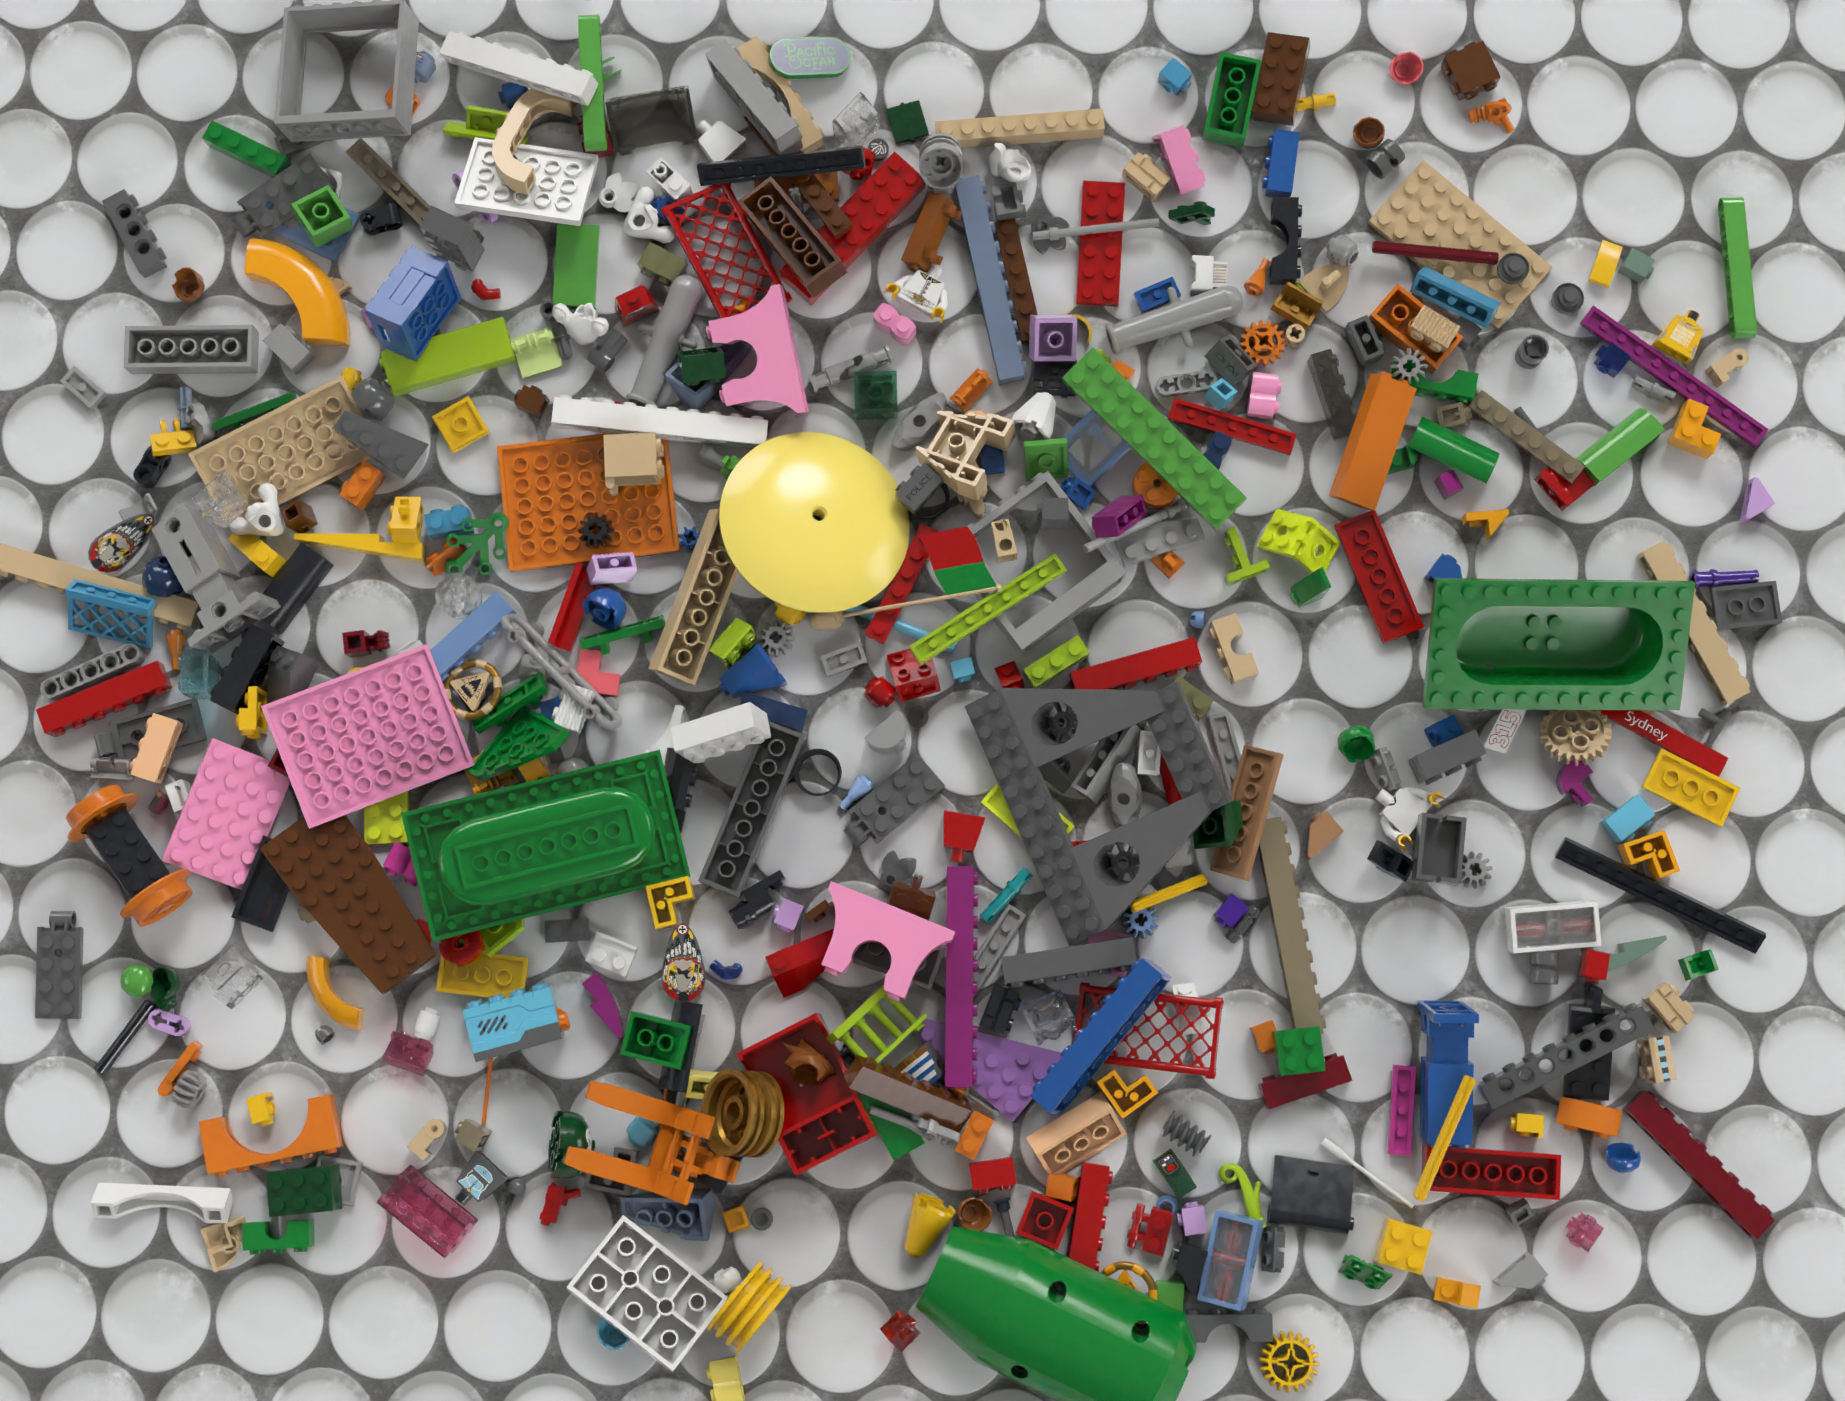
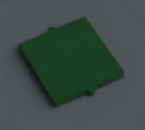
[886,100,929,144]

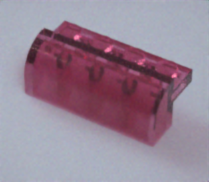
[376,1164,478,1259]

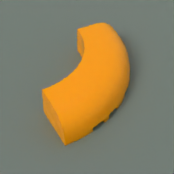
[244,238,350,347]

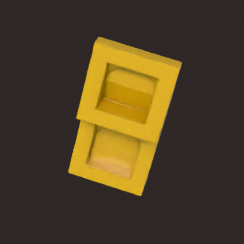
[1588,240,1623,288]

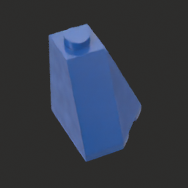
[719,644,787,698]

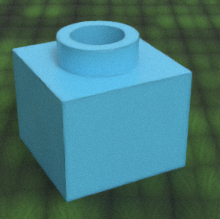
[1204,378,1238,411]
[950,657,975,684]

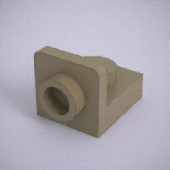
[1436,402,1472,428]

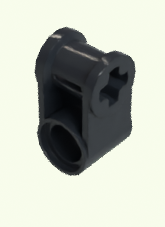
[360,203,403,235]
[133,446,172,489]

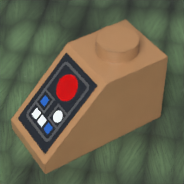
[1305,811,1344,860]

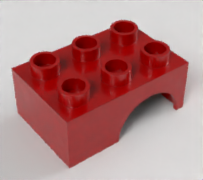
[736,1013,879,1176]

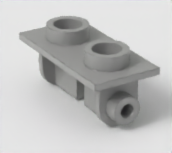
[1370,747,1402,792]
[90,757,135,781]

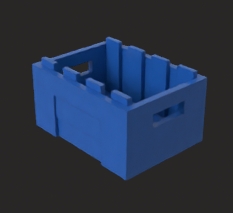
[365,246,461,362]

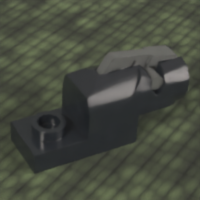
[728,870,786,929]

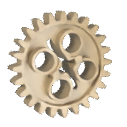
[1539,710,1612,766]

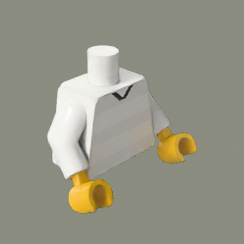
[1375,787,1445,851]

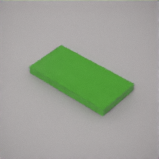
[552,224,600,308]

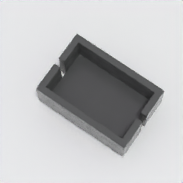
[1408,729,1486,785]
[1412,812,1467,885]

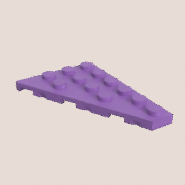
[912,1019,1062,1122]

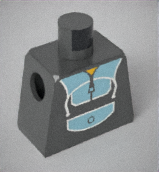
[455,1151,510,1206]

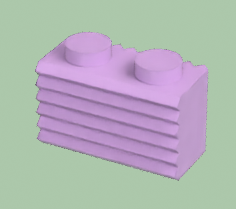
[587,552,637,585]

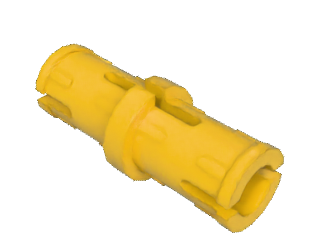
[1297,92,1336,111]

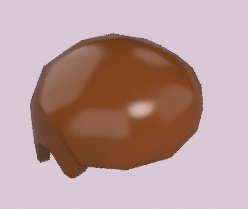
[1353,117,1385,149]
[172,267,205,302]
[957,1197,992,1231]

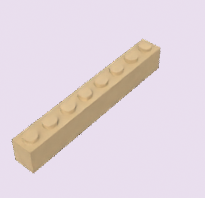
[935,108,1105,148]
[1637,540,1751,706]

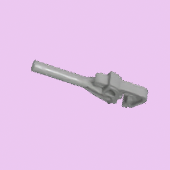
[868,1105,961,1145]

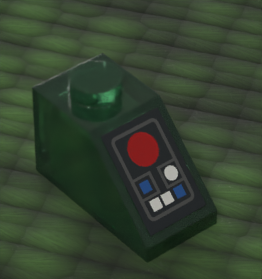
[1152,1148,1197,1199]

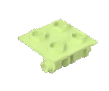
[511,327,563,379]

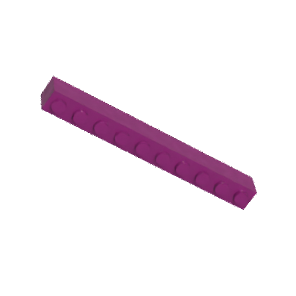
[945,866,978,1089]

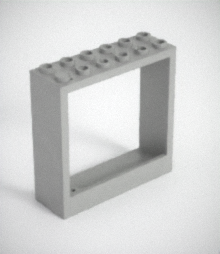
[274,0,419,142]
[967,471,1126,656]

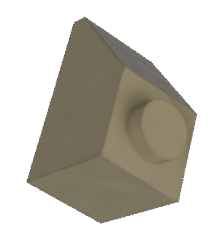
[455,1119,492,1152]

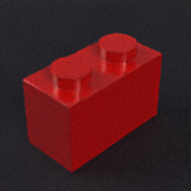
[969,1157,1017,1194]

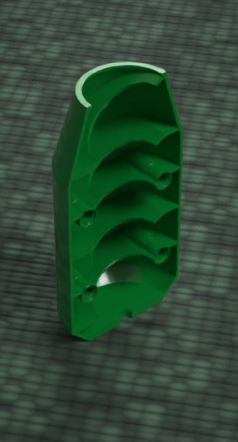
[915,1226,1197,1401]

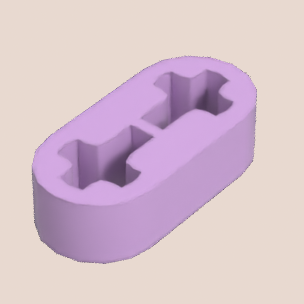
[148,1009,191,1036]

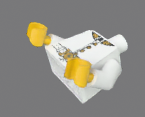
[884,265,948,323]

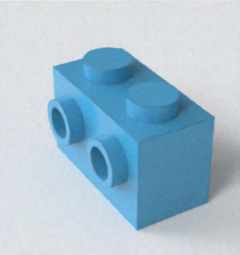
[424,505,475,540]

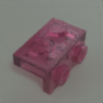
[382,1031,434,1076]

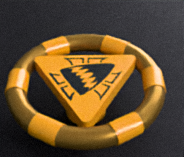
[1101,1261,1158,1324]

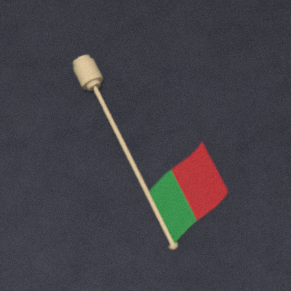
[810,526,1002,631]

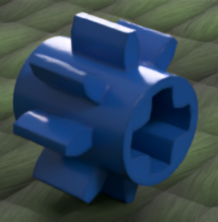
[678,526,700,553]

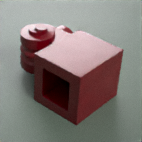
[342,630,391,658]

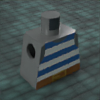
[894,1040,947,1089]

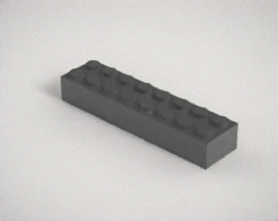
[698,721,806,899]

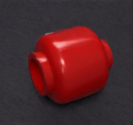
[864,676,896,708]

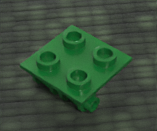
[1338,1254,1393,1290]

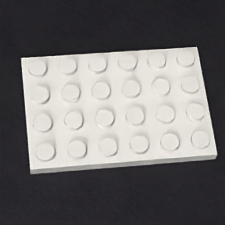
[455,137,599,226]

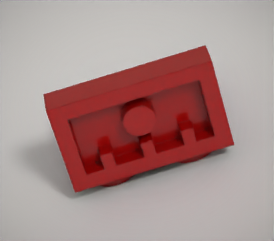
[1534,468,1594,511]
[887,648,941,702]

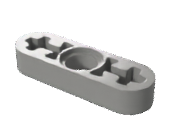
[1155,370,1217,397]

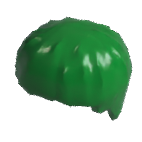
[1337,725,1375,763]

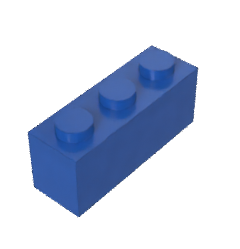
[1262,129,1300,197]

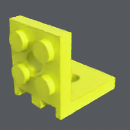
[1257,509,1341,574]

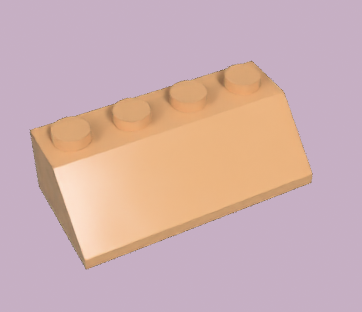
[1026,1092,1126,1175]

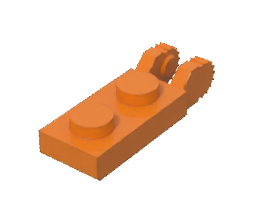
[157,1041,203,1097]

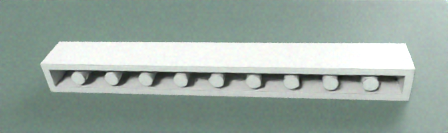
[551,395,768,449]

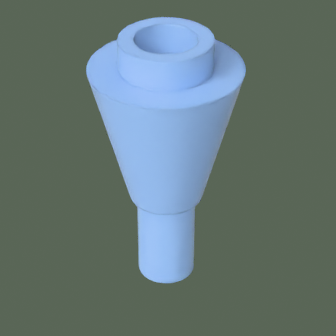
[839,775,874,810]

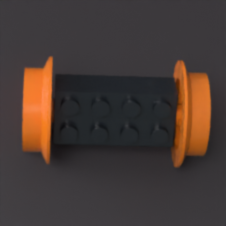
[66,784,193,927]

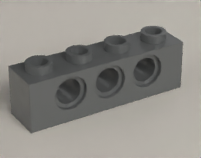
[102,189,167,278]

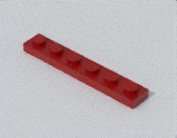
[1167,398,1297,455]
[865,523,939,645]

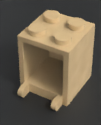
[603,432,665,496]

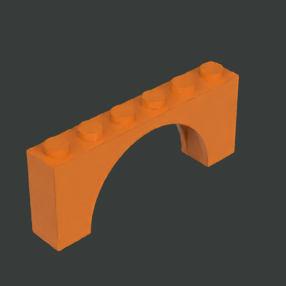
[199,1094,343,1177]

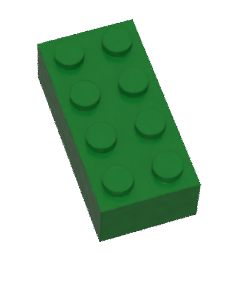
[1202,52,1262,148]

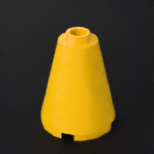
[904,1193,955,1258]

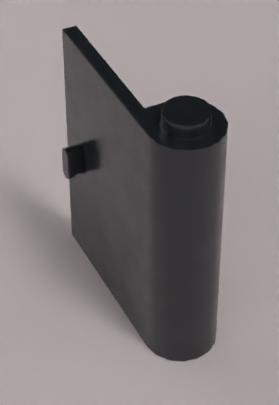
[1267,1155,1354,1234]

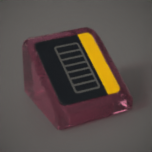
[148,790,170,815]

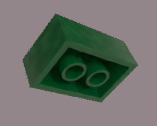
[266,1164,343,1217]

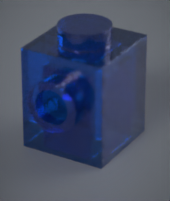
[1594,341,1631,379]

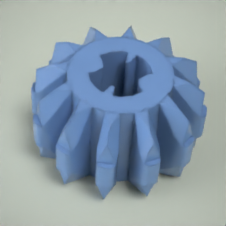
[1122,907,1159,939]

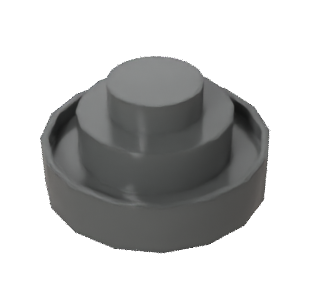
[1497,253,1529,285]
[1551,283,1584,315]

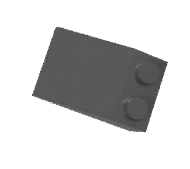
[267,645,320,704]

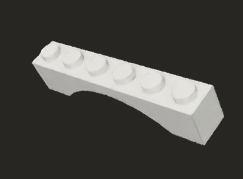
[91,1183,233,1224]

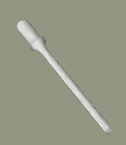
[1320,1137,1414,1208]

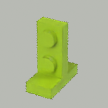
[1223,526,1270,586]

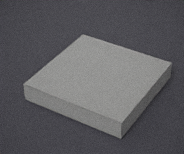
[316,1155,363,1207]

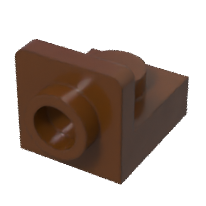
[804,899,835,923]

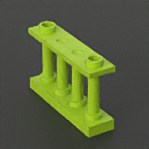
[826,984,927,1063]

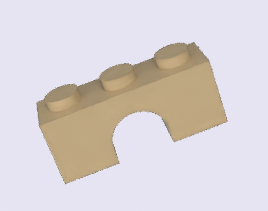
[1208,613,1259,685]

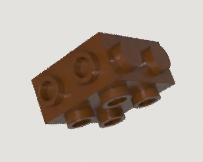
[1441,41,1501,101]

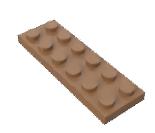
[1210,744,1284,881]

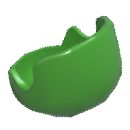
[120,964,154,997]

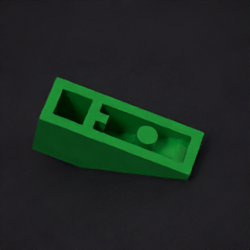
[1289,567,1331,608]

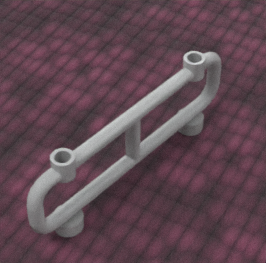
[501,613,622,730]

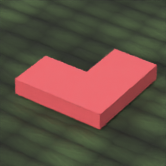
[575,648,621,696]

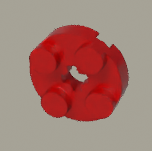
[439,930,485,967]

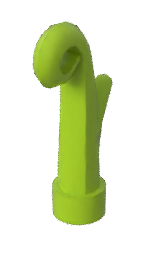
[1219,1163,1267,1228]

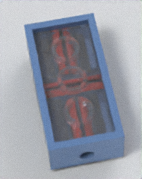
[1197,1210,1264,1311]

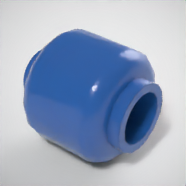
[498,82,528,110]

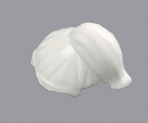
[988,143,1032,182]

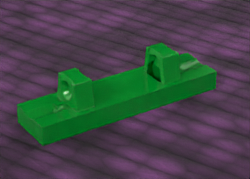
[212,391,297,430]
[580,615,666,655]
[473,671,548,734]

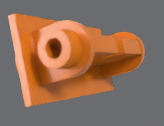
[949,368,993,412]
[424,538,467,577]

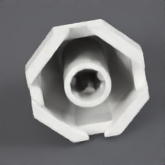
[1011,392,1056,441]

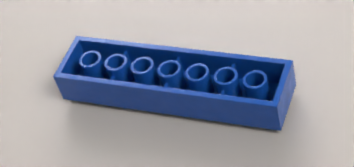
[1031,958,1172,1114]

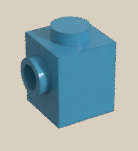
[1158,57,1192,96]

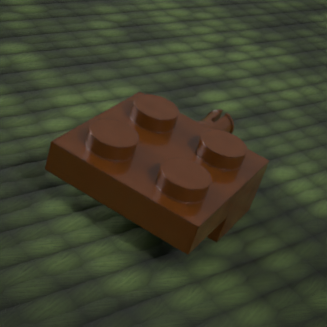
[887,874,936,921]

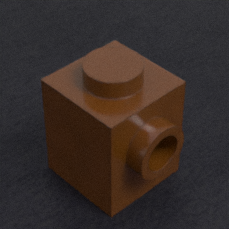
[514,385,550,419]
[280,499,318,533]

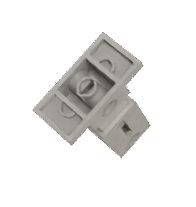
[151,505,281,654]

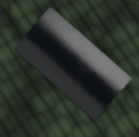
[231,835,290,932]
[658,1001,703,1093]

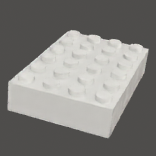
[566,1215,728,1373]

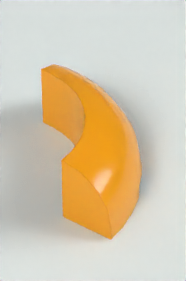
[306,955,365,1031]

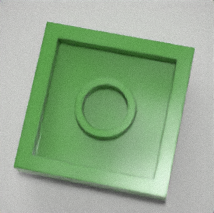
[1024,438,1069,481]

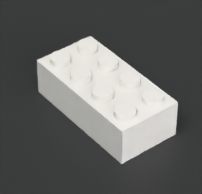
[670,702,771,763]

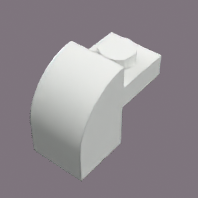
[1172,982,1202,1035]

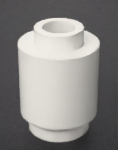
[413,1006,441,1041]

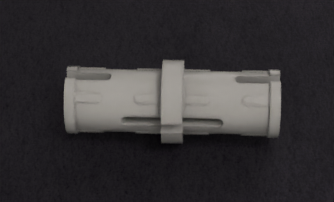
[1630,375,1676,405]

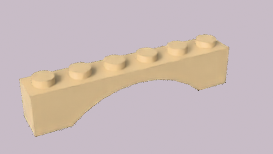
[737,36,824,152]

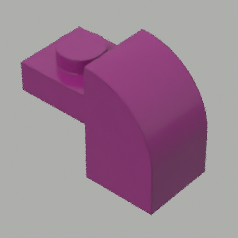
[1556,760,1593,807]

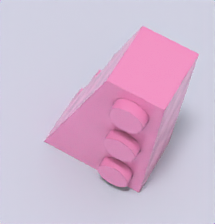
[1152,125,1206,195]

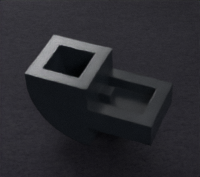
[1367,840,1413,882]

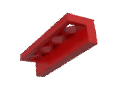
[548,562,596,653]

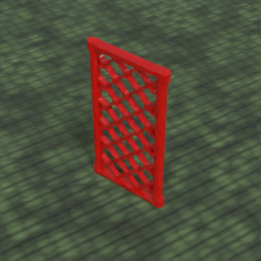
[660,183,792,319]
[1074,982,1224,1079]

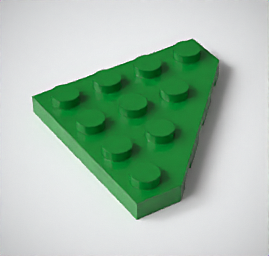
[467,706,570,782]

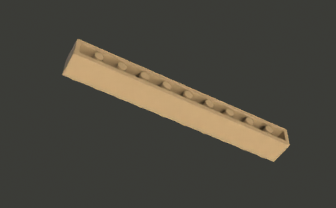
[0,543,201,632]

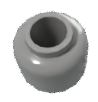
[1326,235,1359,267]

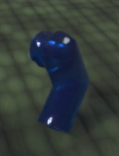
[709,959,743,980]

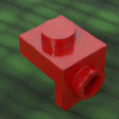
[994,661,1025,688]

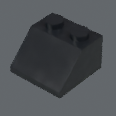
[1170,1241,1208,1295]

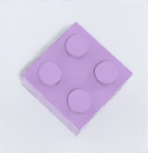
[1029,315,1077,361]

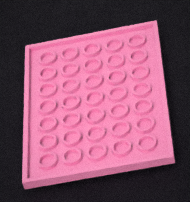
[261,644,474,829]

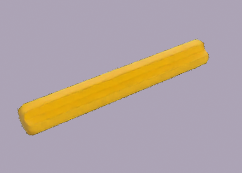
[1129,874,1207,913]

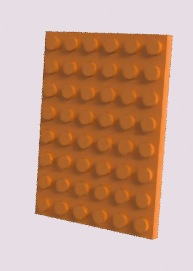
[497,433,680,572]

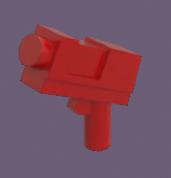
[539,1182,581,1226]

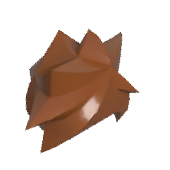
[783,1038,837,1087]

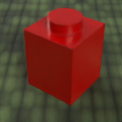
[1579,949,1611,984]

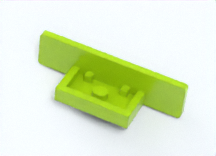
[443,105,529,144]

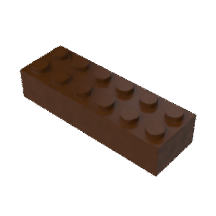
[737,176,848,298]

